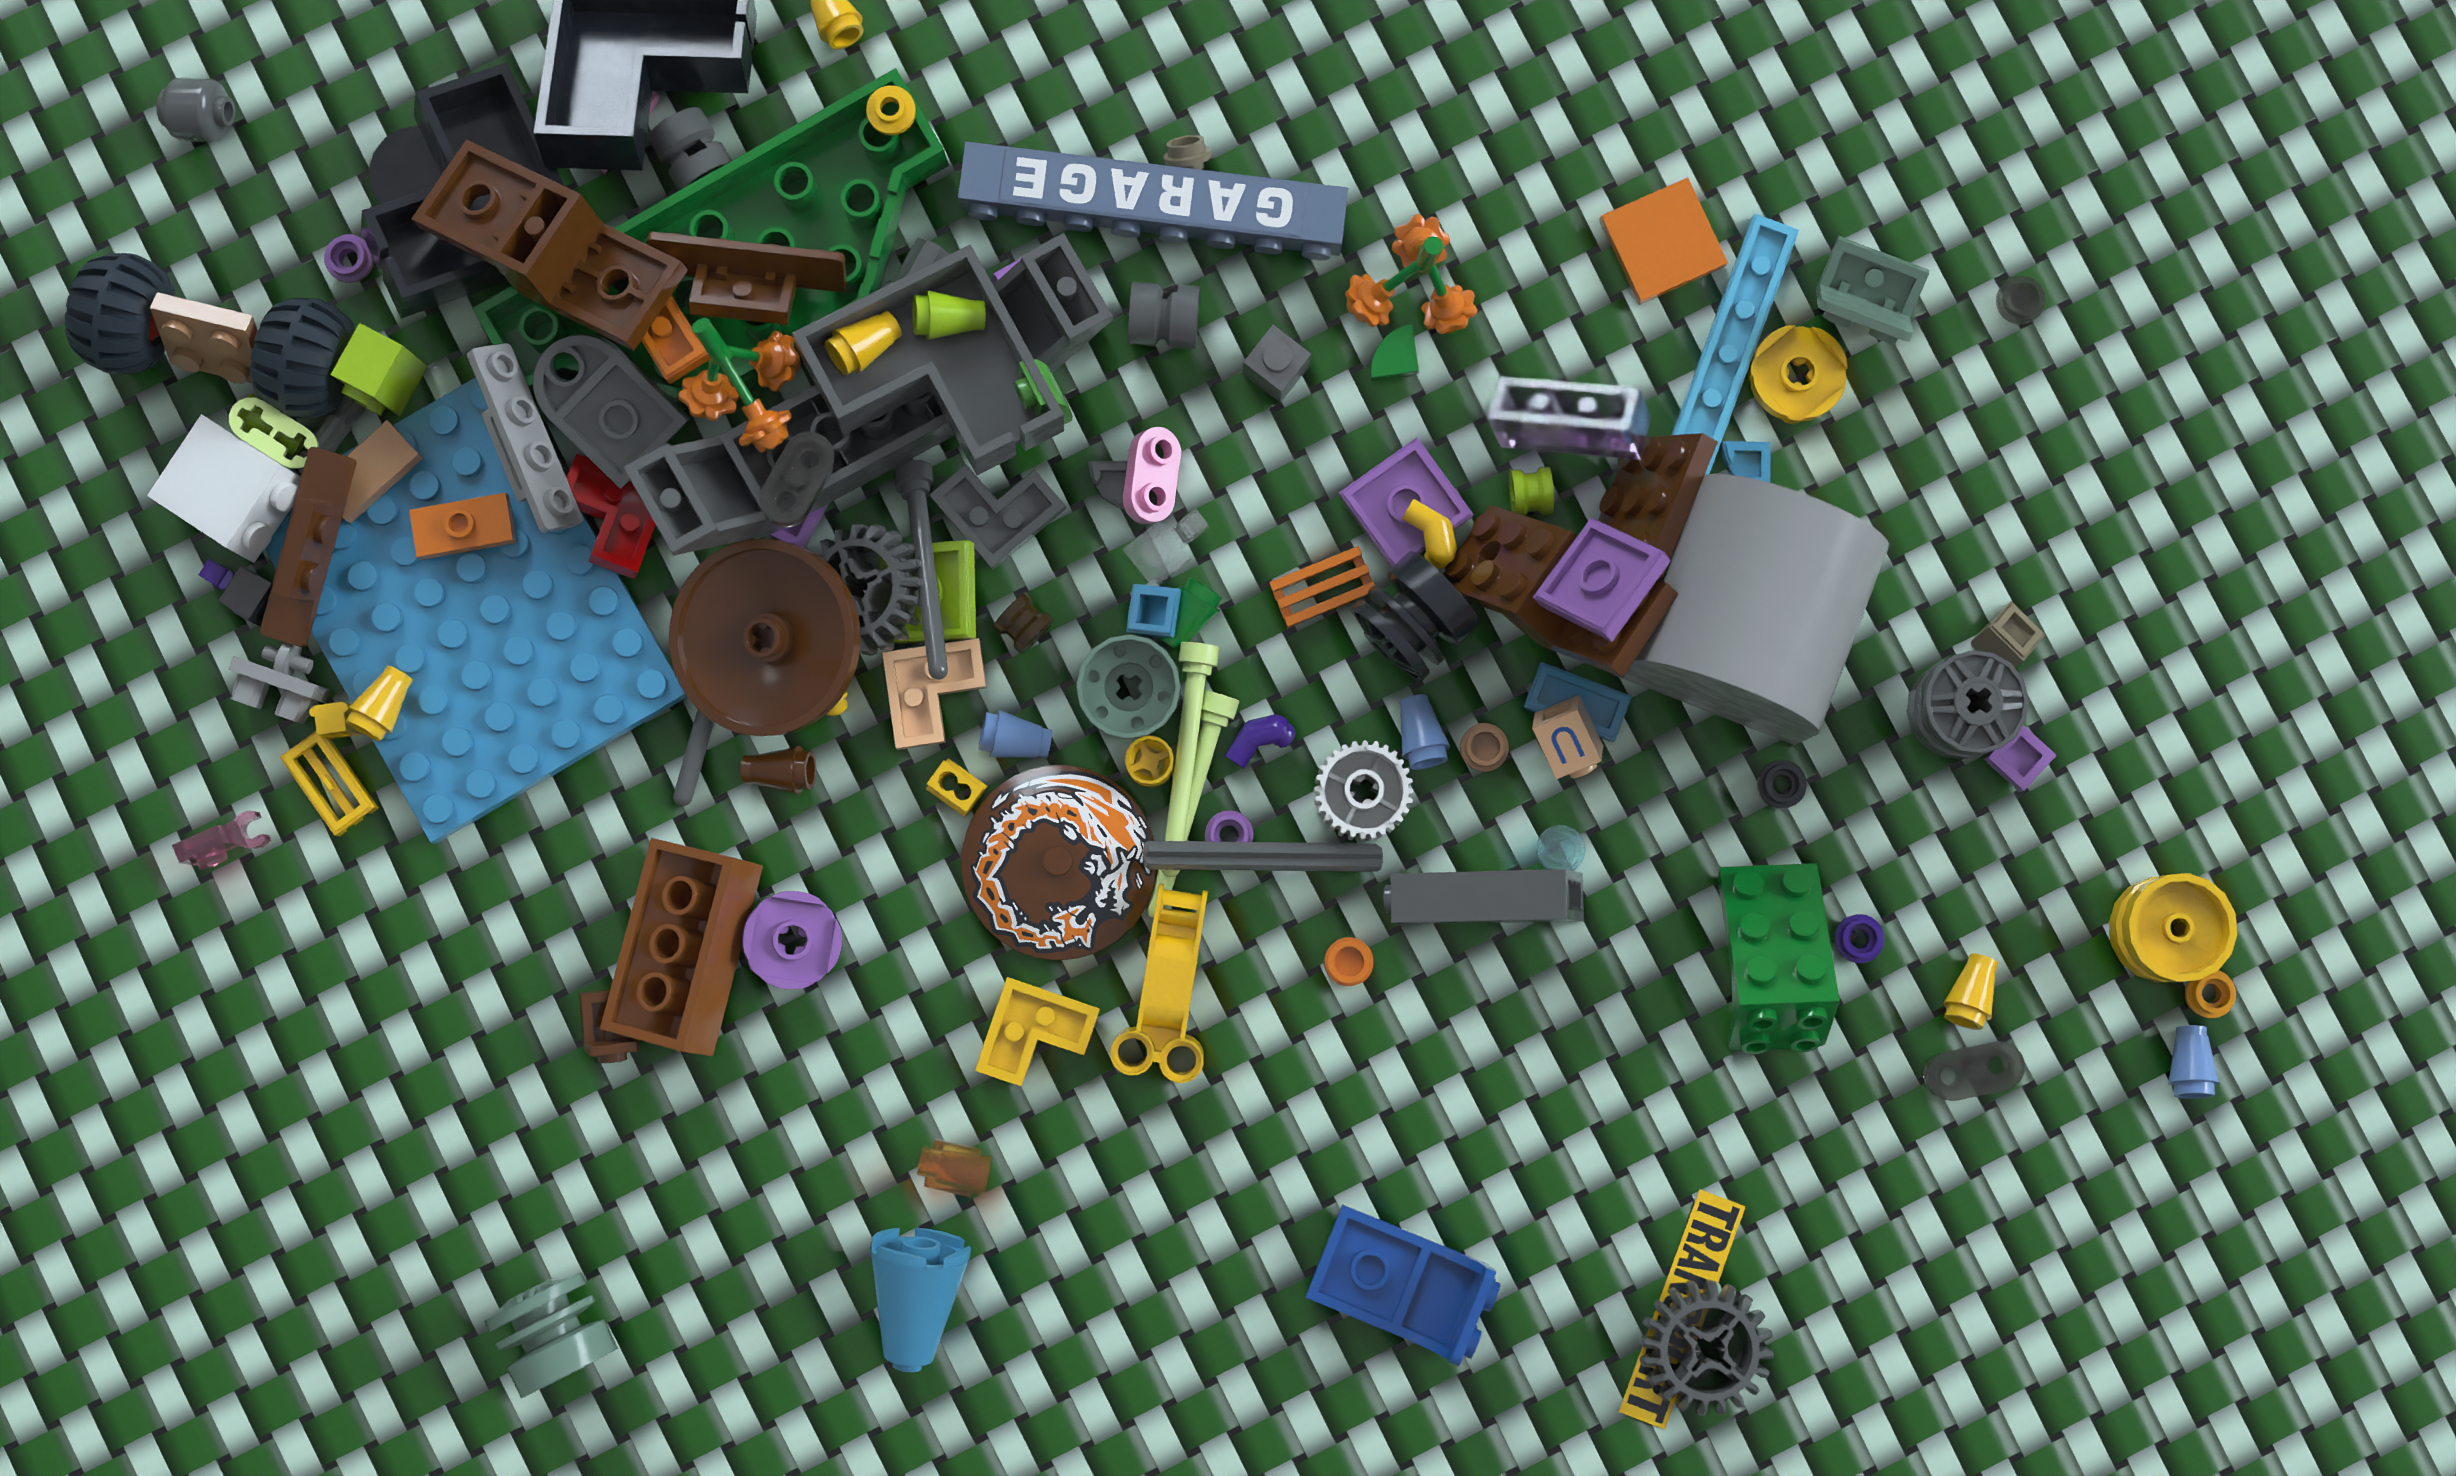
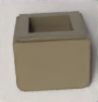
[1970,601,2045,668]

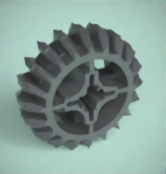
[818,523,923,656]
[1638,1279,1774,1416]

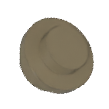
[1163,135,1212,170]

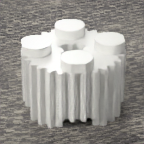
[1313,741,1413,842]

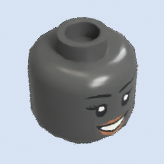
[156,77,236,142]

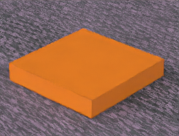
[1599,177,1728,305]

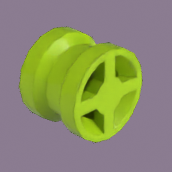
[1509,467,1554,516]

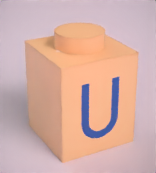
[1532,695,1603,779]

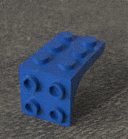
[1305,1204,1500,1367]

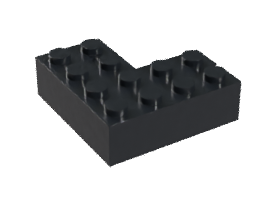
[534,0,757,171]
[361,63,565,319]

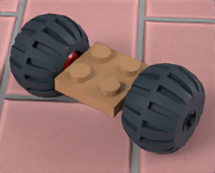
[65,253,356,418]

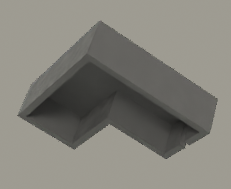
[792,244,1064,476]

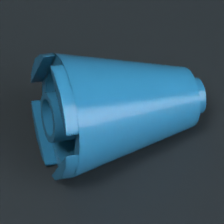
[870,1228,971,1372]

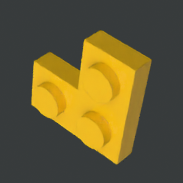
[975,977,1100,1086]

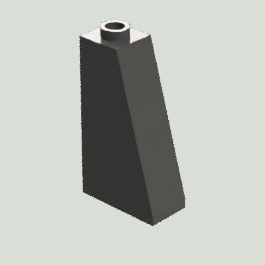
[1383,869,1584,924]

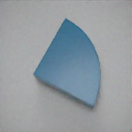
[1720,441,1771,483]

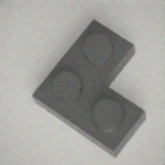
[929,464,1066,570]

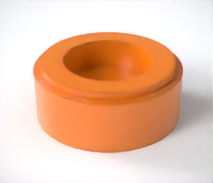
[1324,937,1373,986]

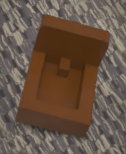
[578,989,639,1063]

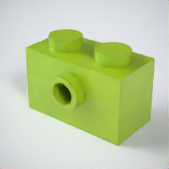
[331,323,428,416]

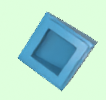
[1126,584,1181,638]

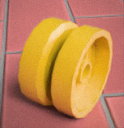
[2109,873,2238,983]

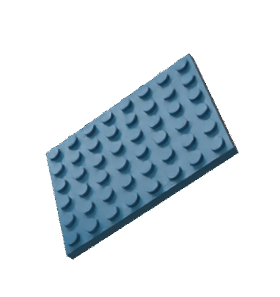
[265,377,687,844]

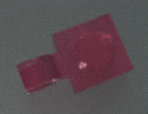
[172,811,271,869]

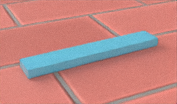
[1671,213,1799,475]

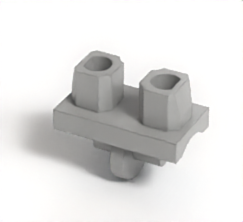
[228,642,330,724]

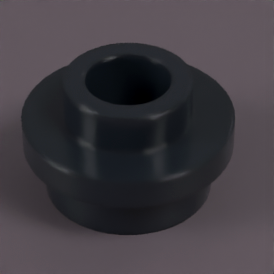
[1757,760,1807,809]

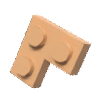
[882,638,987,750]

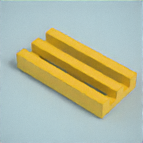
[280,731,379,837]

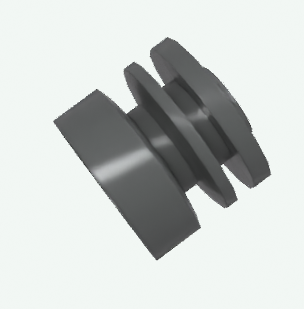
[1906,650,2029,760]

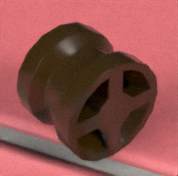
[993,593,1054,654]

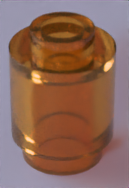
[917,1139,993,1197]

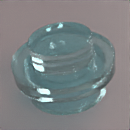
[1536,825,1586,871]

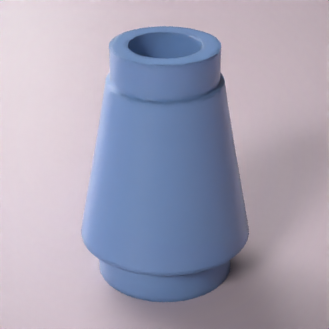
[1399,694,1450,770]
[978,710,1052,758]
[2168,1025,2220,1099]

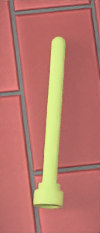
[1162,642,1220,877]
[1146,690,1239,919]

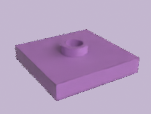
[1338,437,1474,568]
[1533,518,1671,642]

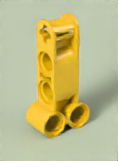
[1110,883,1208,1083]

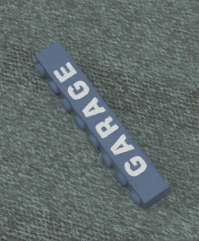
[958,142,1349,260]

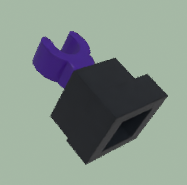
[198,559,273,627]

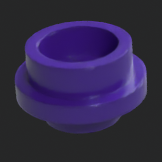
[1834,914,1884,963]

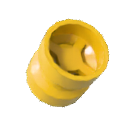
[1125,735,1174,788]

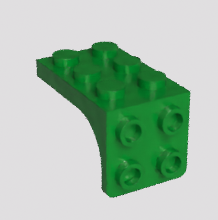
[1718,863,1840,1054]

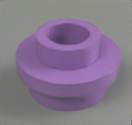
[324,234,374,283]
[1205,811,1253,842]

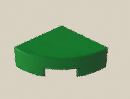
[1370,324,1419,381]

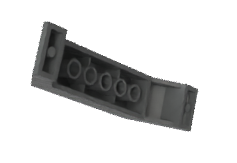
[624,233,1113,556]

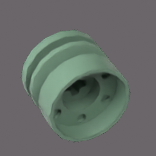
[1076,634,1181,739]
[484,1272,618,1398]

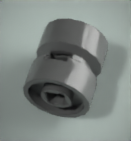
[648,107,732,191]
[1128,281,1200,349]

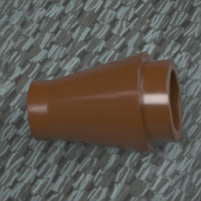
[740,746,816,795]

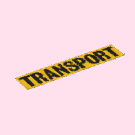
[1619,1189,1745,1430]

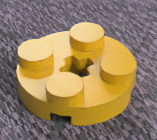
[1747,325,1847,424]

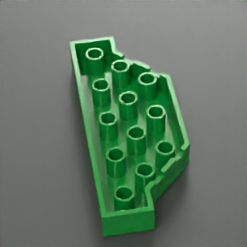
[472,68,949,409]

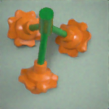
[1345,214,1477,334]
[678,318,801,453]

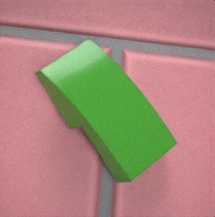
[1014,359,1073,424]

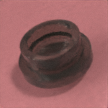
[1996,276,2045,324]

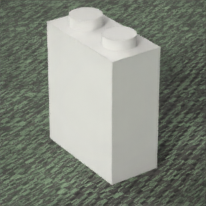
[147,414,301,563]

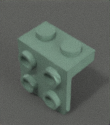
[1816,236,1929,344]

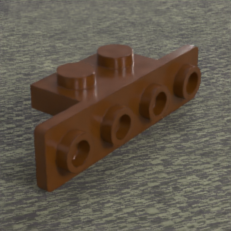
[646,232,847,325]
[260,447,357,647]

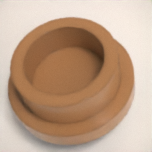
[1460,723,1509,772]

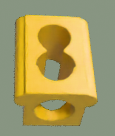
[309,702,360,739]
[926,758,988,817]

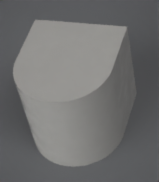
[1614,474,1889,745]

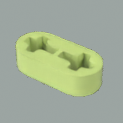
[229,398,319,469]

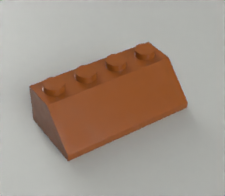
[600,838,763,1056]

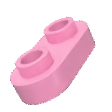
[1123,427,1181,524]

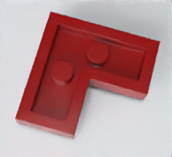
[566,453,656,579]

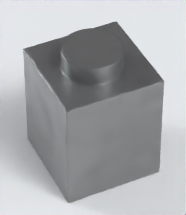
[1243,325,1311,403]

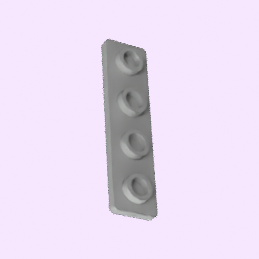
[467,343,583,533]

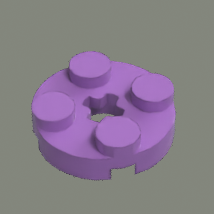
[741,891,842,990]

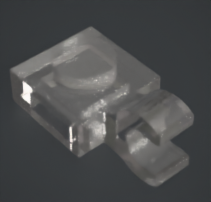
[1123,509,1209,586]

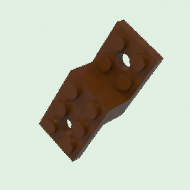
[412,139,688,351]
[1443,505,1679,677]

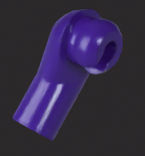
[1224,714,1295,769]

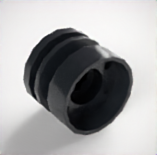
[1350,551,1481,682]

